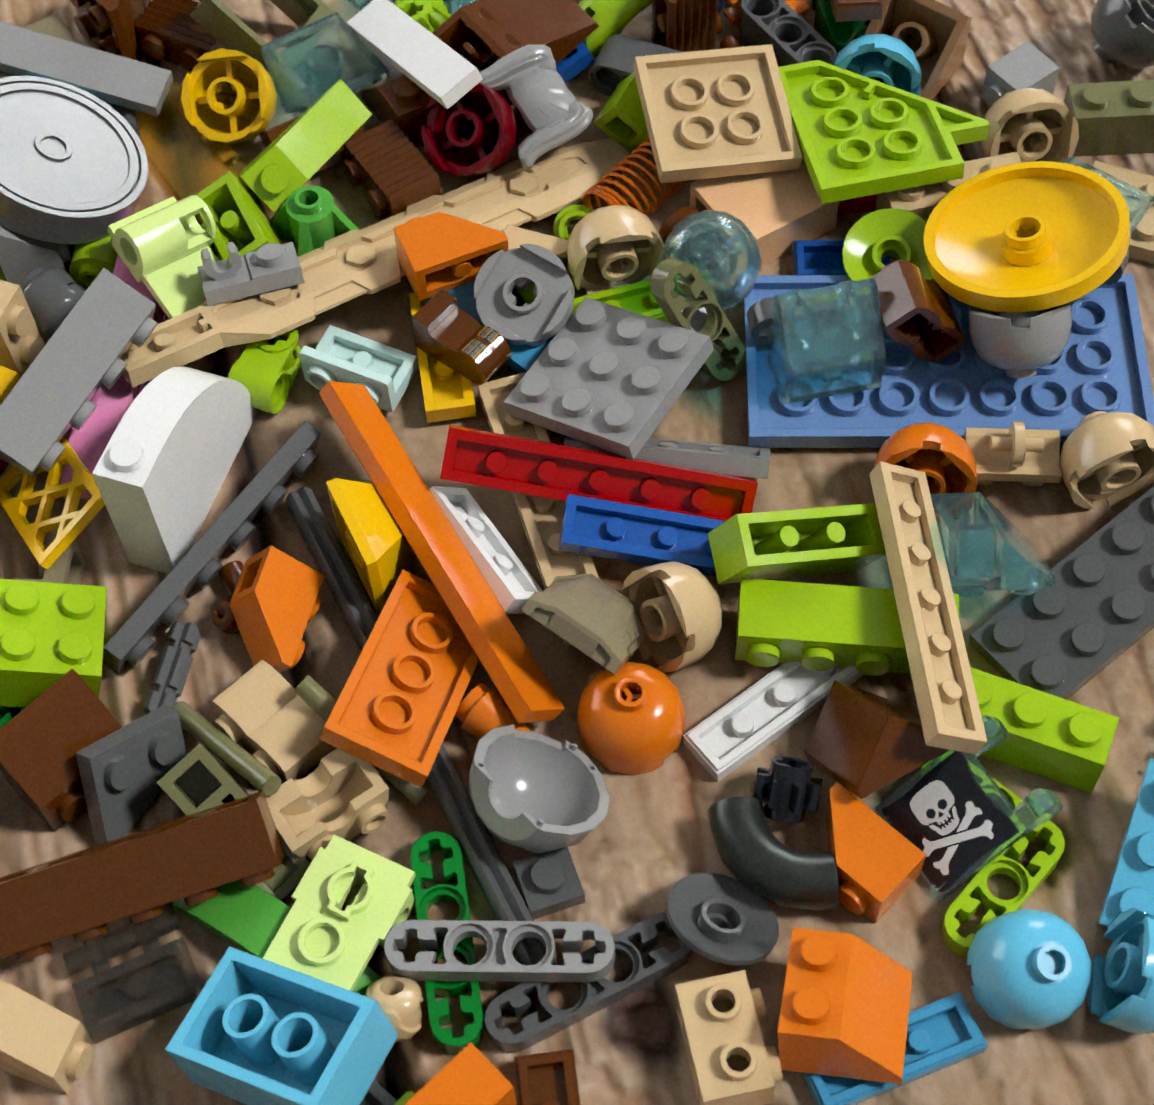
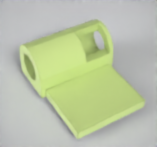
[107,195,219,319]
[263,835,416,991]

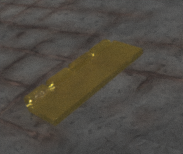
[136,82,256,225]

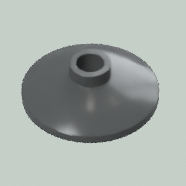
[666,873,779,966]

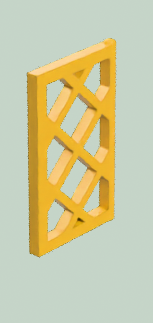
[0,437,105,570]

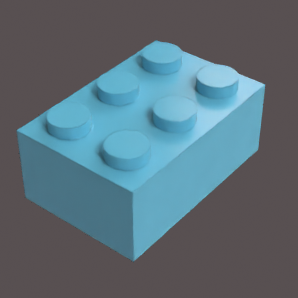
[165,946,399,1105]

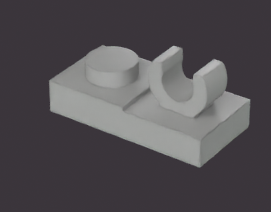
[198,242,304,306]

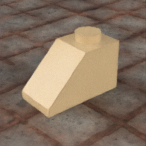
[0,980,94,1095]

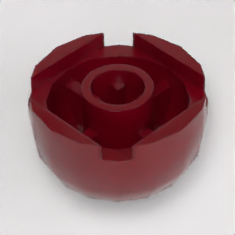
[421,83,517,177]

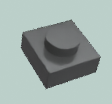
[513,847,585,919]

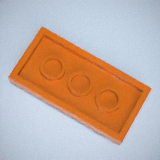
[319,569,479,788]

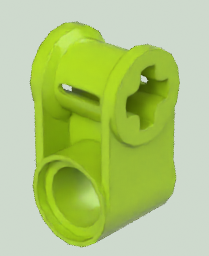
[227,328,302,414]

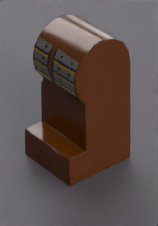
[412,289,512,385]

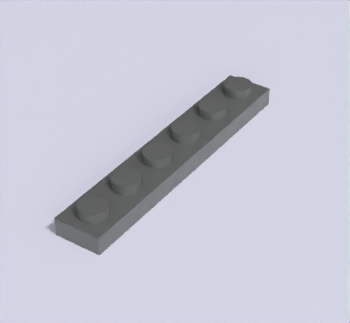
[102,421,321,675]

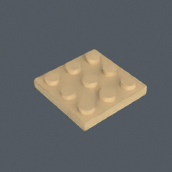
[633,44,803,183]

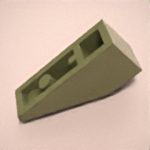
[156,742,311,901]

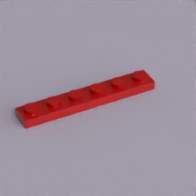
[440,425,758,521]

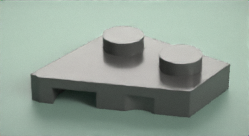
[76,705,186,846]

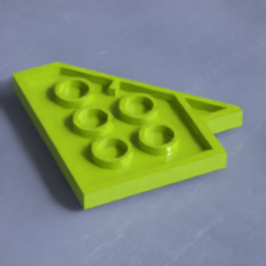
[778,60,990,204]

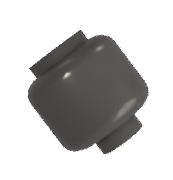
[20,267,86,339]

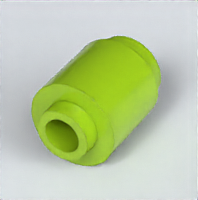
[69,236,118,289]

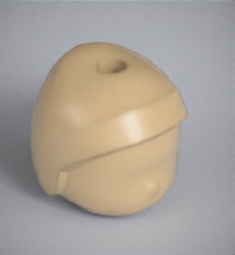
[365,974,423,1042]

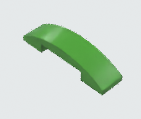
[172,880,382,996]

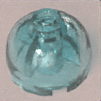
[663,209,762,310]

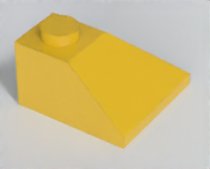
[326,478,415,618]

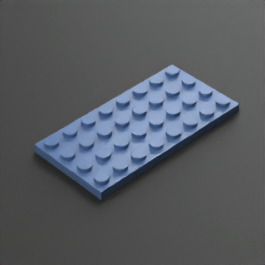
[742,274,1154,448]

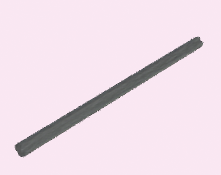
[286,487,547,966]

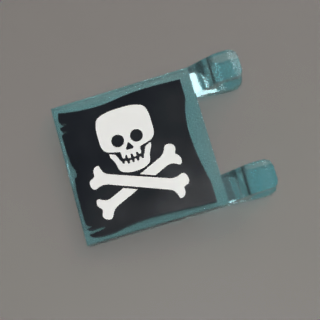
[875,715,1063,900]

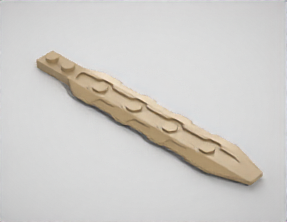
[121,138,631,388]

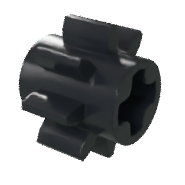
[752,756,823,823]

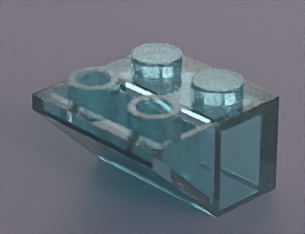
[768,278,886,405]
[930,492,1056,597]

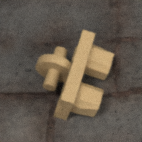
[964,421,1062,486]

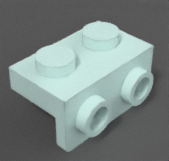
[298,325,419,413]

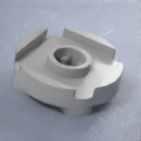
[474,244,575,347]

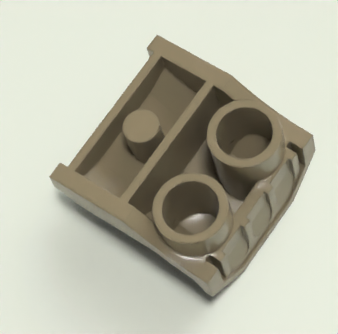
[521,573,646,674]

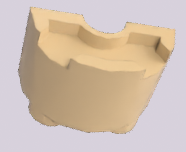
[265,748,390,862]

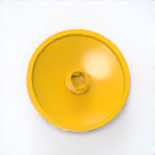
[924,161,1131,313]

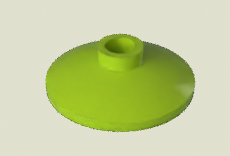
[842,208,933,286]

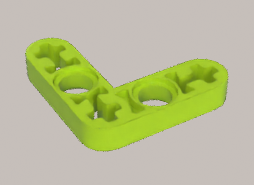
[918,750,1065,957]

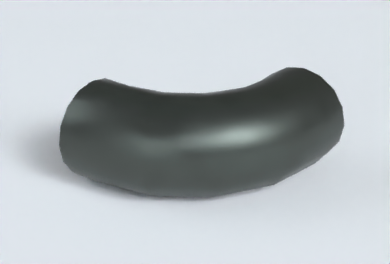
[707,796,839,911]

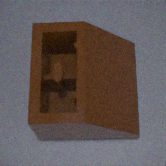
[70,0,144,61]

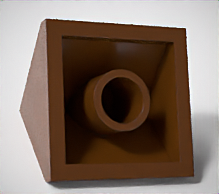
[804,680,950,799]

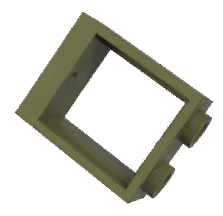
[190,0,336,87]

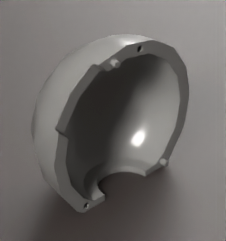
[469,724,610,853]

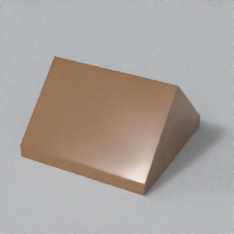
[864,0,972,100]

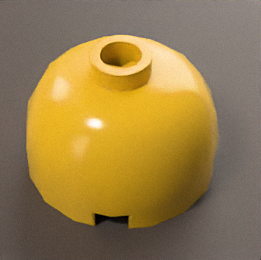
[181,49,277,144]

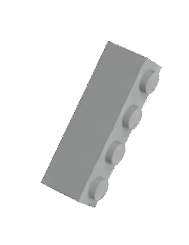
[0,267,158,477]

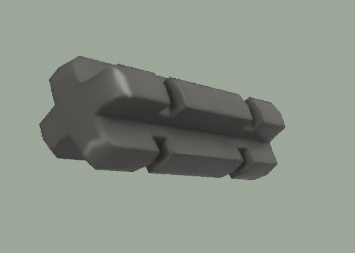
[143,621,201,714]

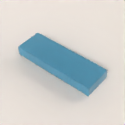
[801,992,988,1105]

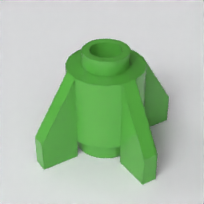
[271,185,359,256]

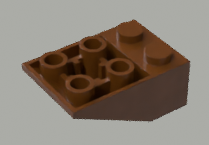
[432,0,599,106]

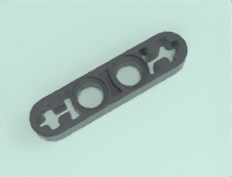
[485,912,692,1053]

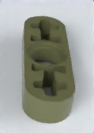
[650,258,746,381]

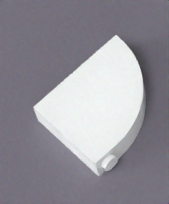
[92,366,257,574]

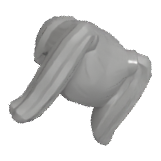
[479,44,593,170]

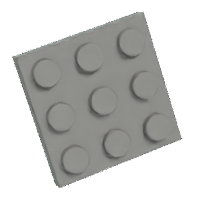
[504,297,714,460]

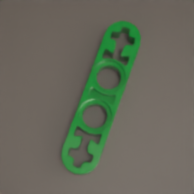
[410,831,485,1055]

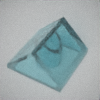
[261,12,390,113]

